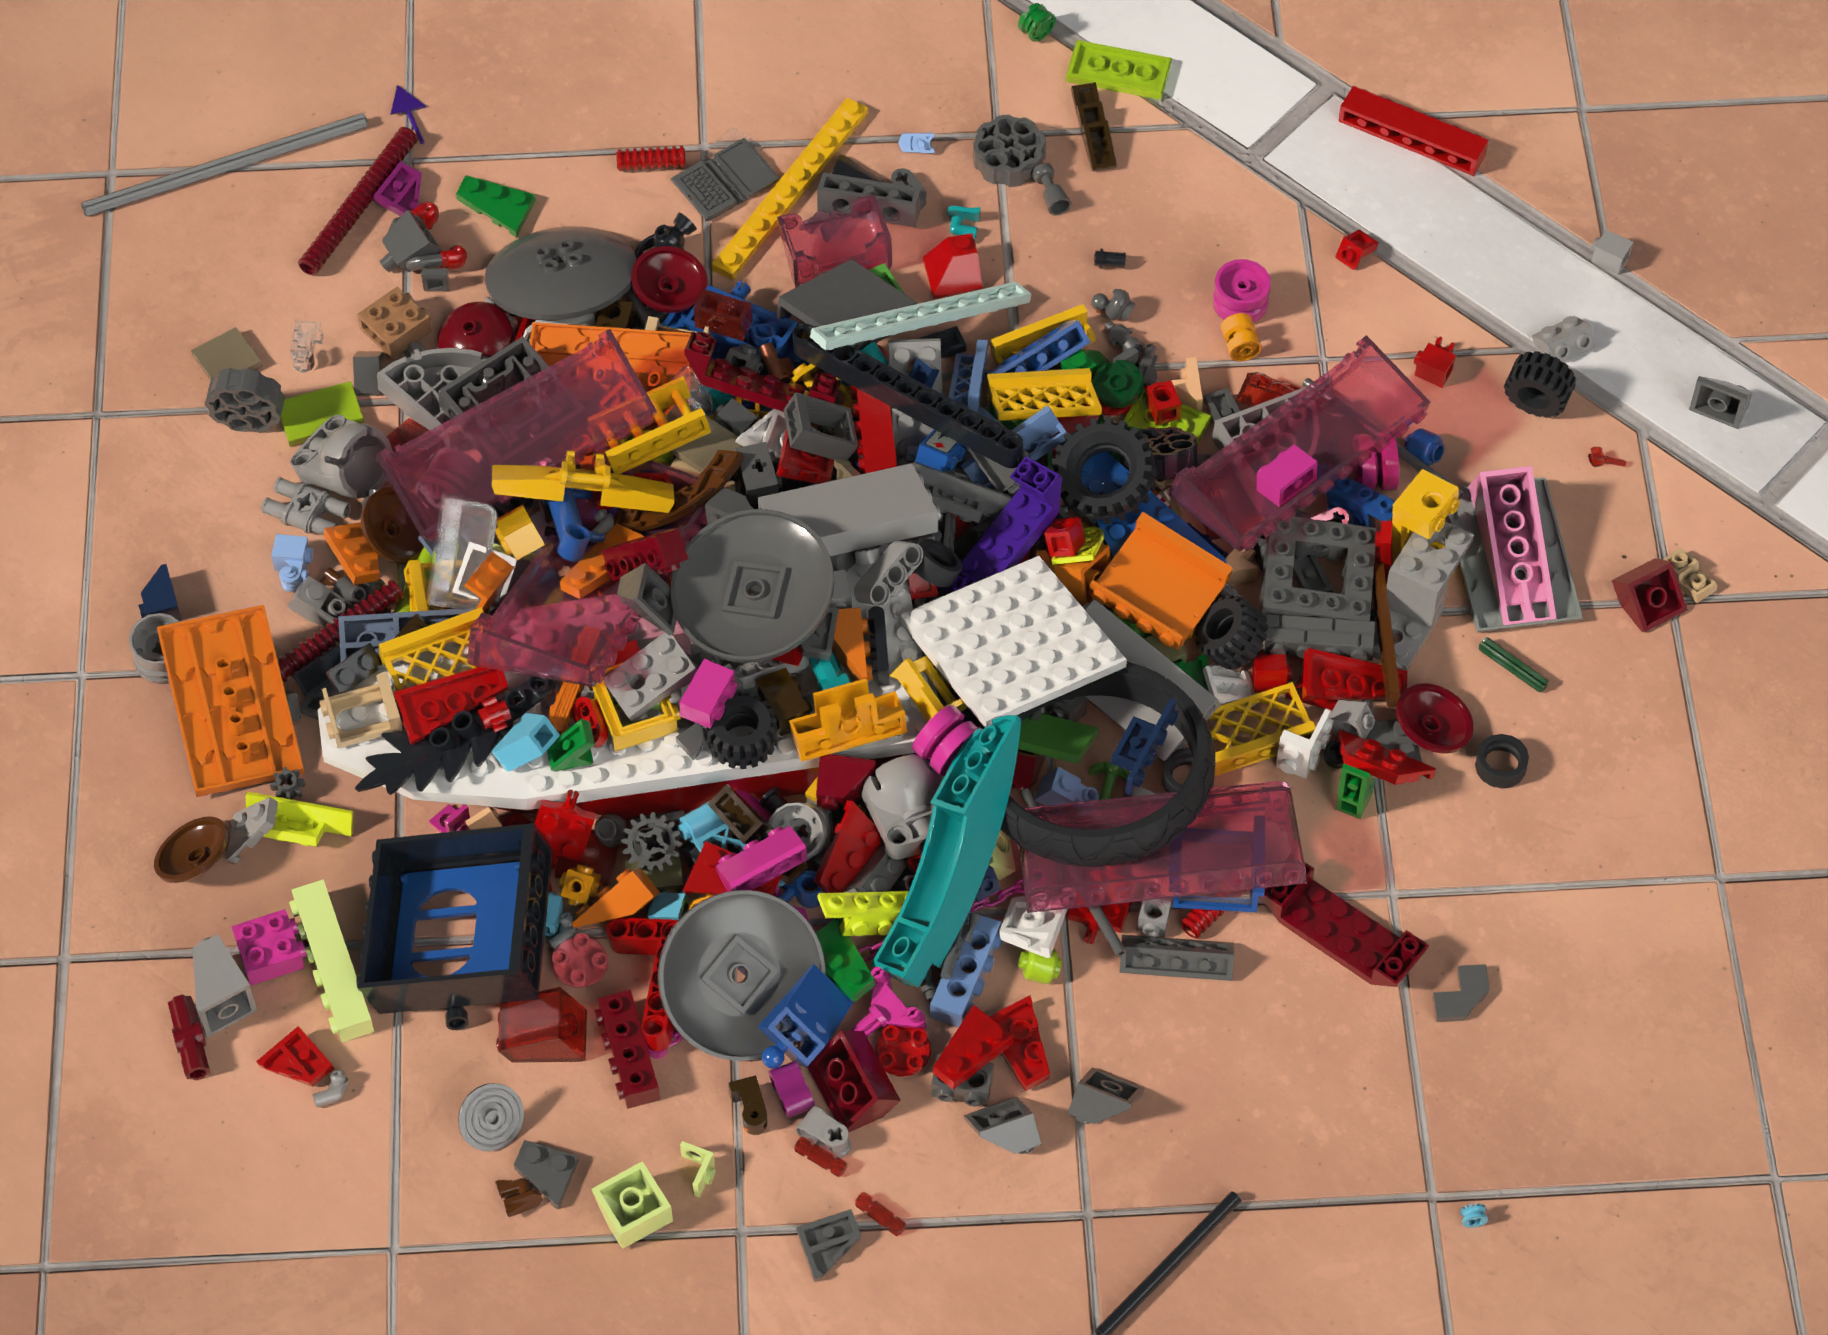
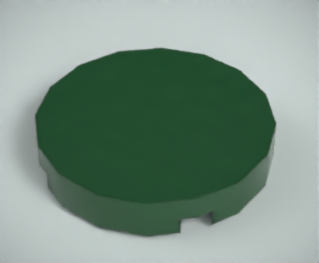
[1092,360,1144,409]

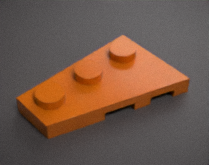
[323,522,380,585]

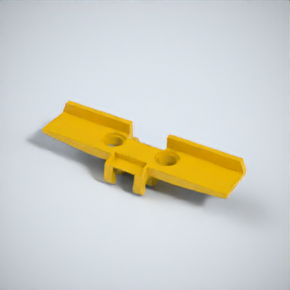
[492,450,674,513]

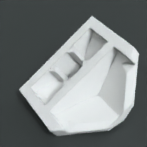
[1203,665,1257,708]

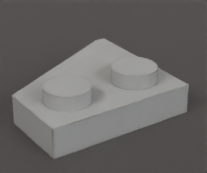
[226,797,278,864]

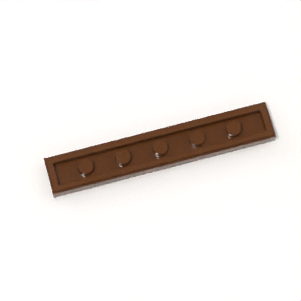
[1372,563,1400,708]

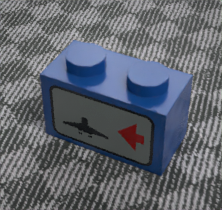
[915,429,968,473]

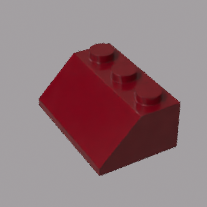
[807,1030,901,1132]

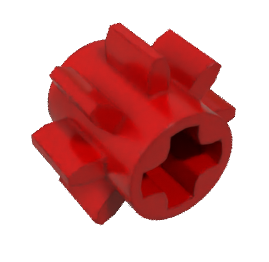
[477,696,511,733]

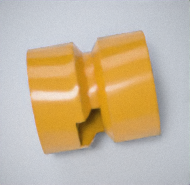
[1220,313,1262,362]

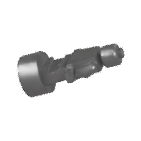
[1105,321,1145,356]

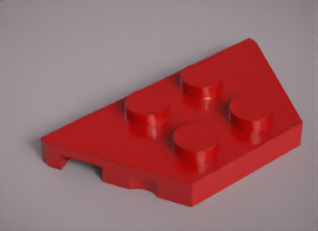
[777,427,834,484]
[1335,729,1437,785]

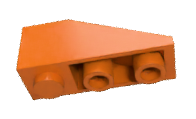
[832,607,873,681]
[571,867,660,928]

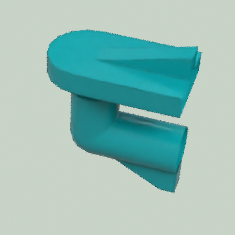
[947,206,981,241]

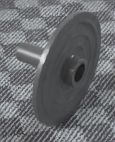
[458,1083,524,1151]

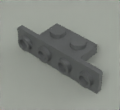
[913,461,1012,523]

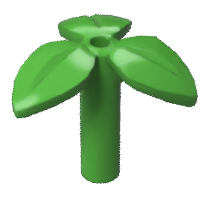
[1089,761,1130,807]

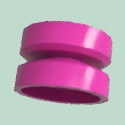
[1213,259,1271,322]
[1353,433,1399,491]
[912,705,978,776]

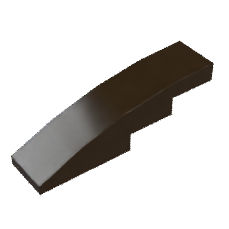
[1071,82,1117,172]
[708,784,809,886]

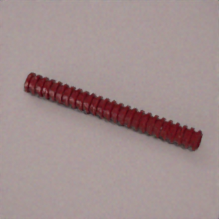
[298,127,418,276]
[278,580,405,682]

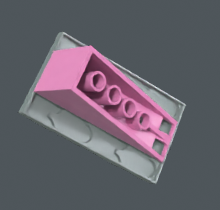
[1447,466,1583,633]

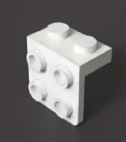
[1276,708,1333,779]

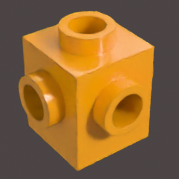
[559,864,602,907]

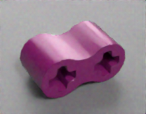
[768,1061,815,1119]

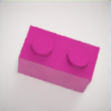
[1257,444,1317,507]
[679,659,737,729]

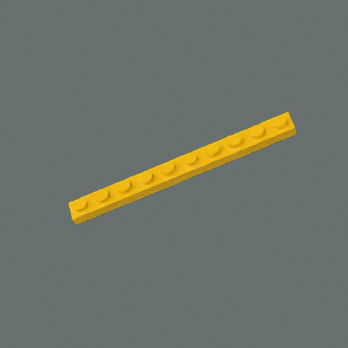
[711,97,868,281]

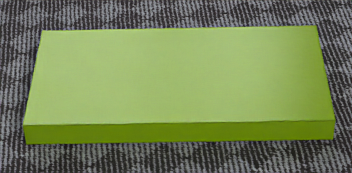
[1066,40,1172,100]

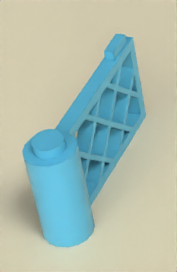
[677,801,786,888]

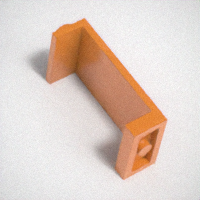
[457,551,514,616]

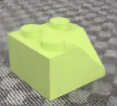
[592,1161,673,1249]

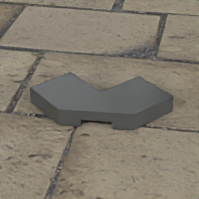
[1433,964,1490,1022]

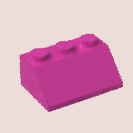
[716,826,807,891]

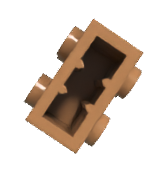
[357,286,432,359]

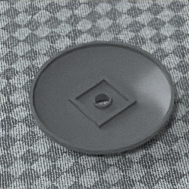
[485,226,637,320]
[670,509,834,663]
[658,890,825,1061]

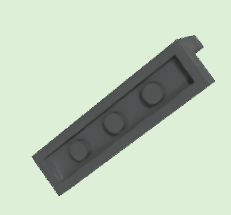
[1119,935,1234,981]

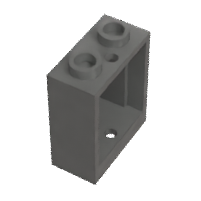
[783,392,858,460]

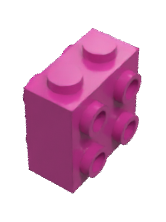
[231,909,307,986]

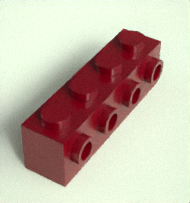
[601,528,689,581]
[594,989,660,1109]

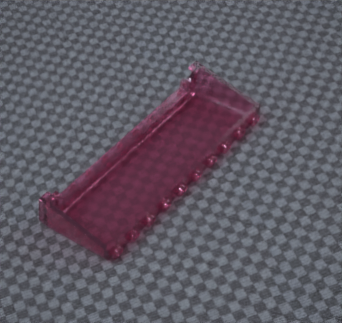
[376,329,657,542]
[1169,335,1430,552]
[1018,781,1307,913]

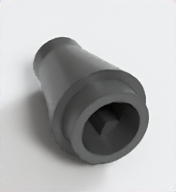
[333,576,366,603]

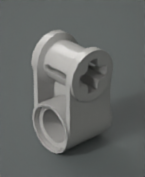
[795,1106,851,1159]

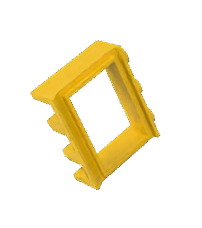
[587,662,681,751]

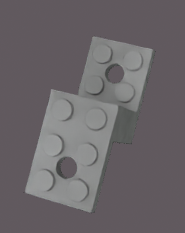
[888,338,942,463]
[1373,521,1474,671]
[603,632,749,722]

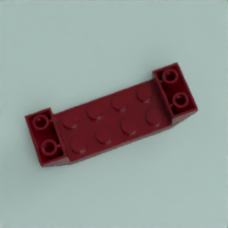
[684,332,841,412]
[1260,854,1429,987]

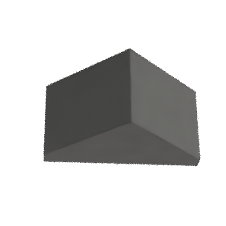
[353,351,384,396]

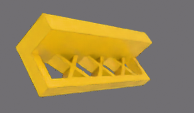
[991,304,1096,365]

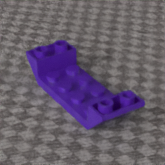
[937,456,1062,594]

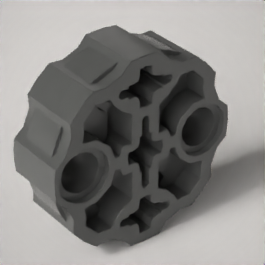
[973,115,1046,187]
[205,368,285,433]

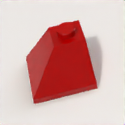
[923,233,983,299]

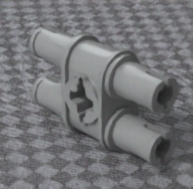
[261,477,351,535]

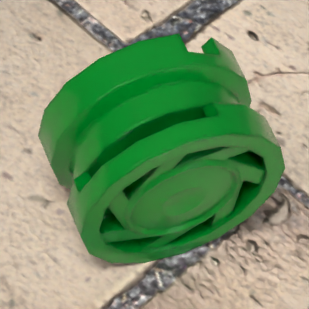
[1018,3,1056,42]

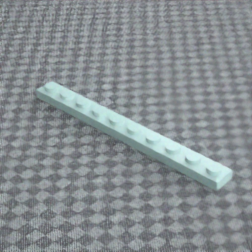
[810,282,1031,350]

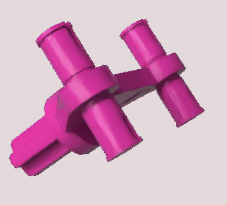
[851,967,927,1037]

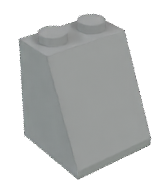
[193,934,257,1038]

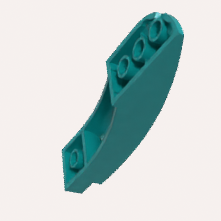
[871,715,1021,988]

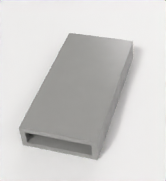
[758,463,941,556]
[1083,599,1221,763]

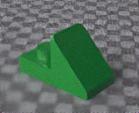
[547,719,595,772]

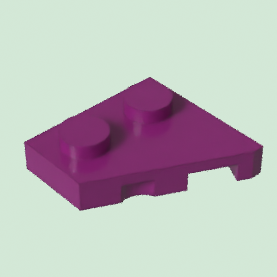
[373,161,422,216]

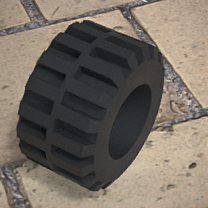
[1504,351,1576,418]
[1195,595,1268,670]
[707,693,777,769]

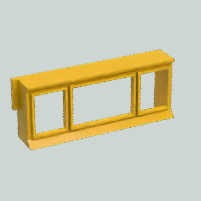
[890,656,968,722]

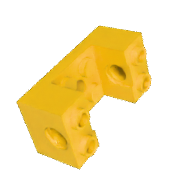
[1391,469,1460,567]

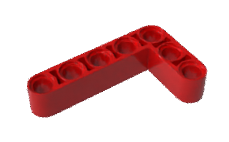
[606,918,678,1052]

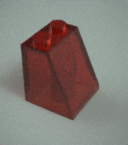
[496,987,587,1063]

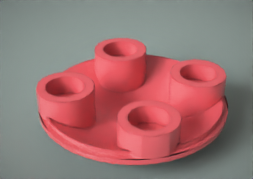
[552,933,608,988]

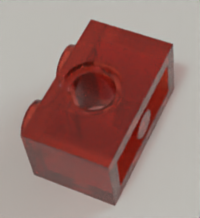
[694,289,753,341]

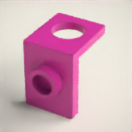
[429,804,470,833]

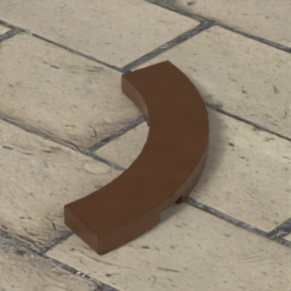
[614,450,744,532]

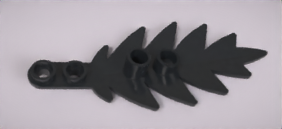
[355,672,555,795]

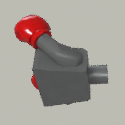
[380,202,467,272]

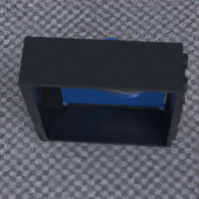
[356,823,553,1014]

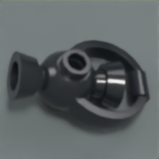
[634,212,697,259]

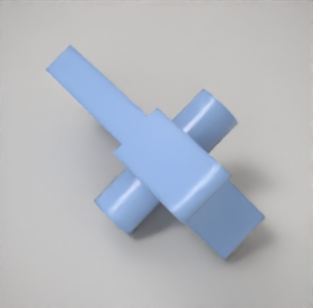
[899,132,935,153]

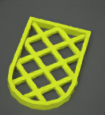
[1051,527,1104,565]

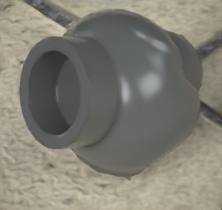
[1091,289,1136,321]
[594,813,628,848]

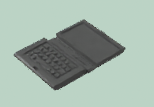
[670,138,780,221]

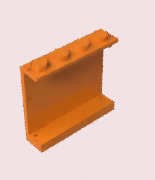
[1088,512,1233,651]

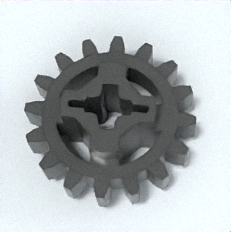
[621,812,682,873]

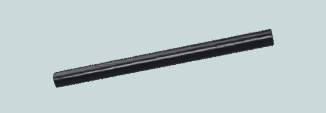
[1095,1191,1241,1335]

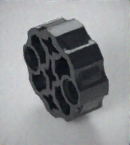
[1121,427,1198,480]

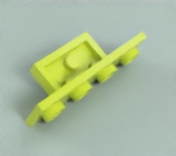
[246,792,353,847]
[817,891,909,936]

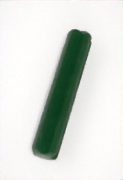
[1478,637,1549,692]

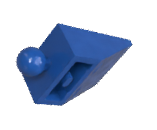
[758,964,854,1069]

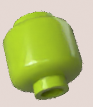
[1018,949,1062,984]

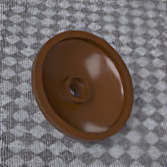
[361,487,432,564]
[154,817,229,883]

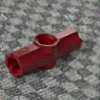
[168,994,211,1080]

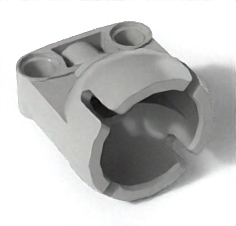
[290,415,393,498]
[861,755,942,860]

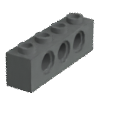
[817,172,921,227]

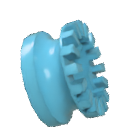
[1460,1203,1488,1228]

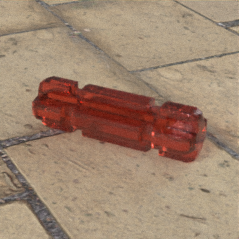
[794,1137,847,1177]
[855,1192,906,1236]

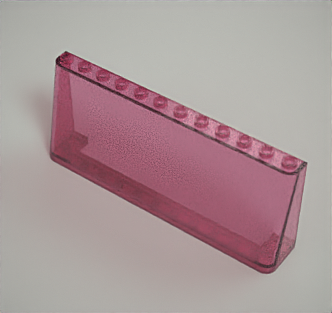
[468,444,715,687]

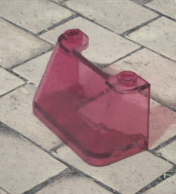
[777,194,892,287]

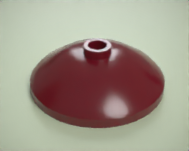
[631,246,708,313]
[437,301,513,357]
[1396,683,1474,754]

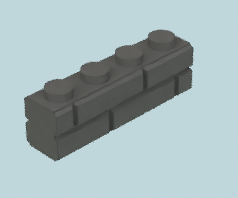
[1264,614,1375,661]

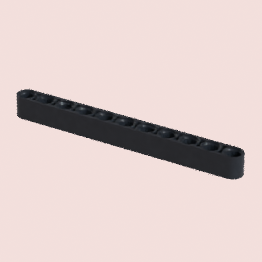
[793,324,1024,468]

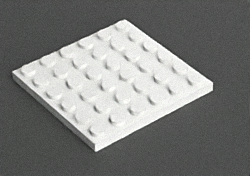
[900,556,1127,728]

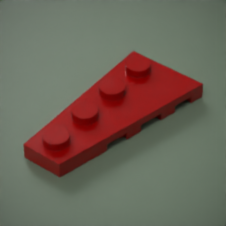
[1302,648,1408,700]
[394,661,508,745]

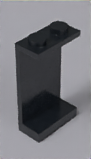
[292,643,385,698]

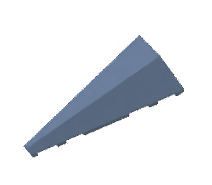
[338,608,474,662]

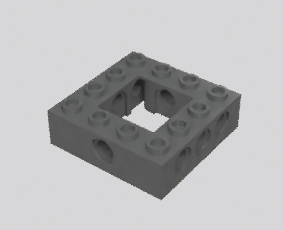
[438,336,586,468]
[1259,513,1377,622]

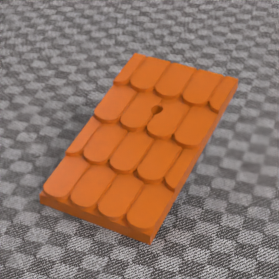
[519,322,694,431]
[157,605,304,797]

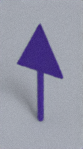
[391,85,426,144]

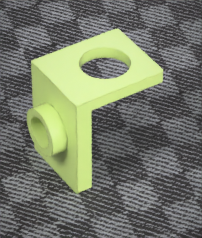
[680,1141,716,1198]

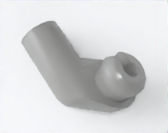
[592,509,614,543]
[547,912,578,952]
[312,1070,348,1108]

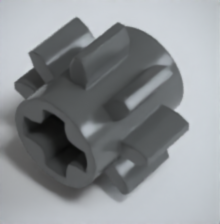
[270,767,305,800]

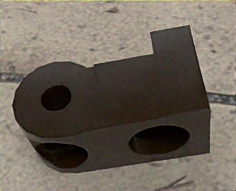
[728,1075,768,1135]

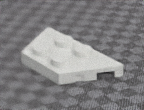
[735,409,820,485]
[1000,886,1072,958]

